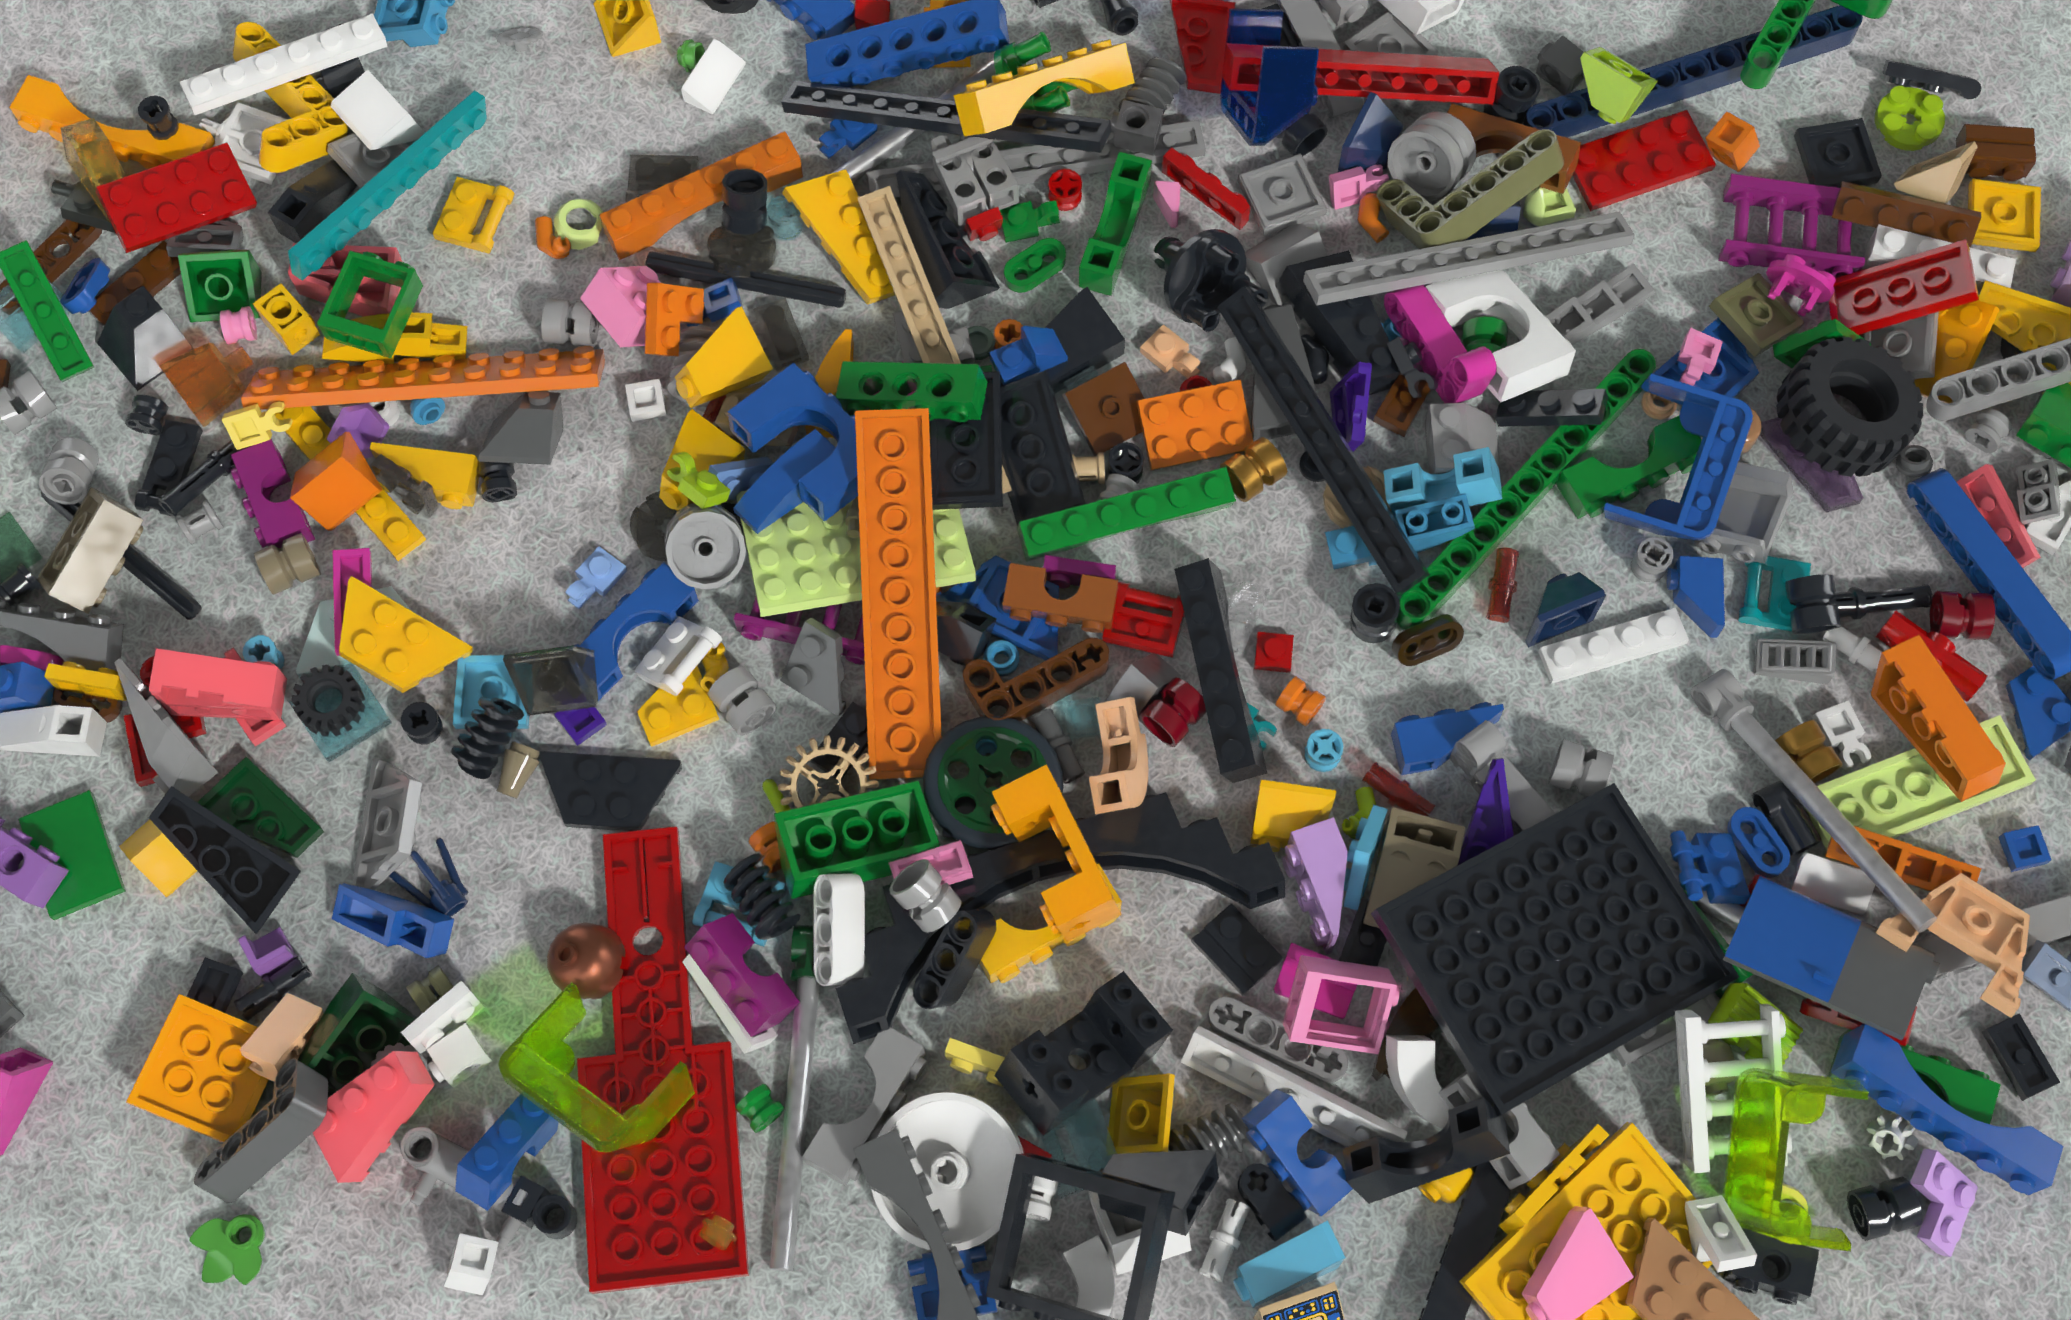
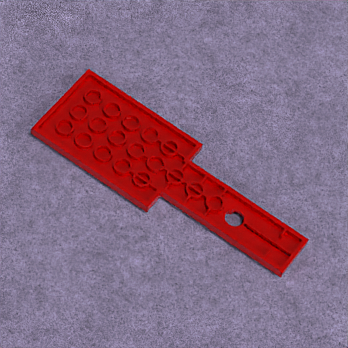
[577,826,749,1294]

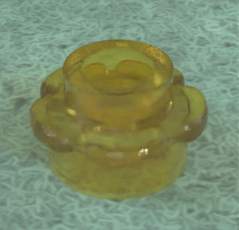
[699,1215,737,1250]

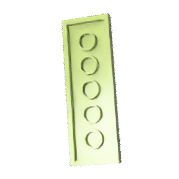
[1804,715,2036,861]

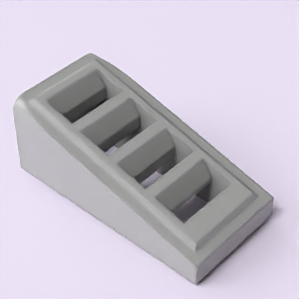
[1754,639,1836,685]

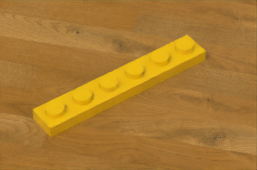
[275,406,426,561]

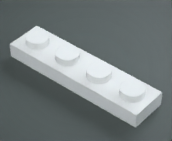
[1538,608,1689,684]

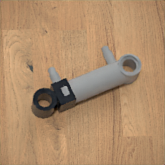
[400,1127,577,1250]

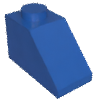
[1666,556,1725,638]

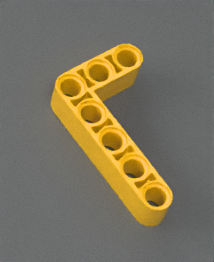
[233,22,348,173]

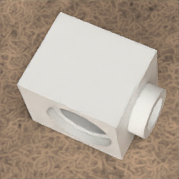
[426,1023,492,1088]
[444,1233,499,1295]

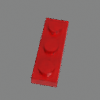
[1162,147,1251,230]

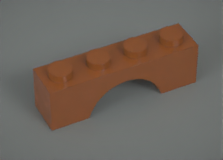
[1447,103,1581,194]

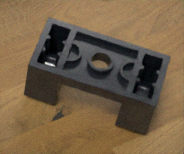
[994,971,1173,1136]

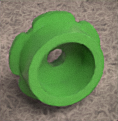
[677,39,705,73]

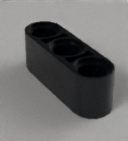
[913,909,996,1009]

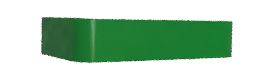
[1740,0,1893,89]

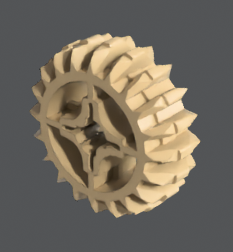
[778,735,879,809]

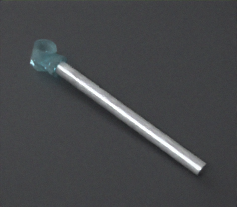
[767,57,996,241]

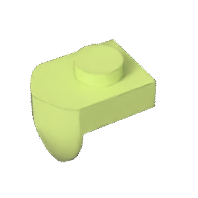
[1523,186,1576,226]

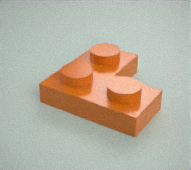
[645,283,704,357]

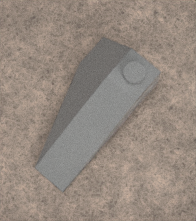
[114,658,218,797]

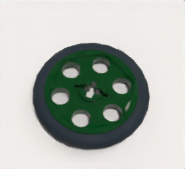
[923,716,1064,850]

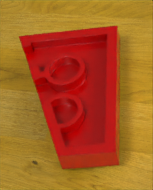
[1170,0,1236,94]

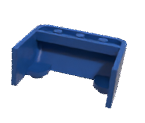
[1604,373,1753,540]

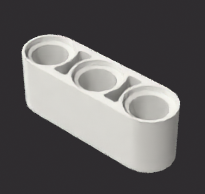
[814,873,865,986]

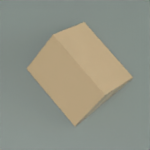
[1894,141,1977,204]

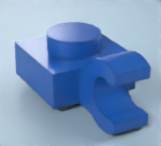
[819,119,878,159]

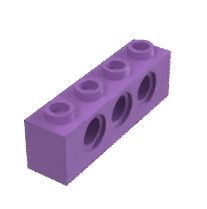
[0,817,69,908]

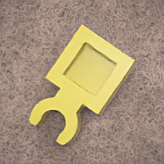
[222,401,293,450]

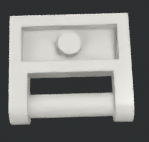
[634,616,722,696]

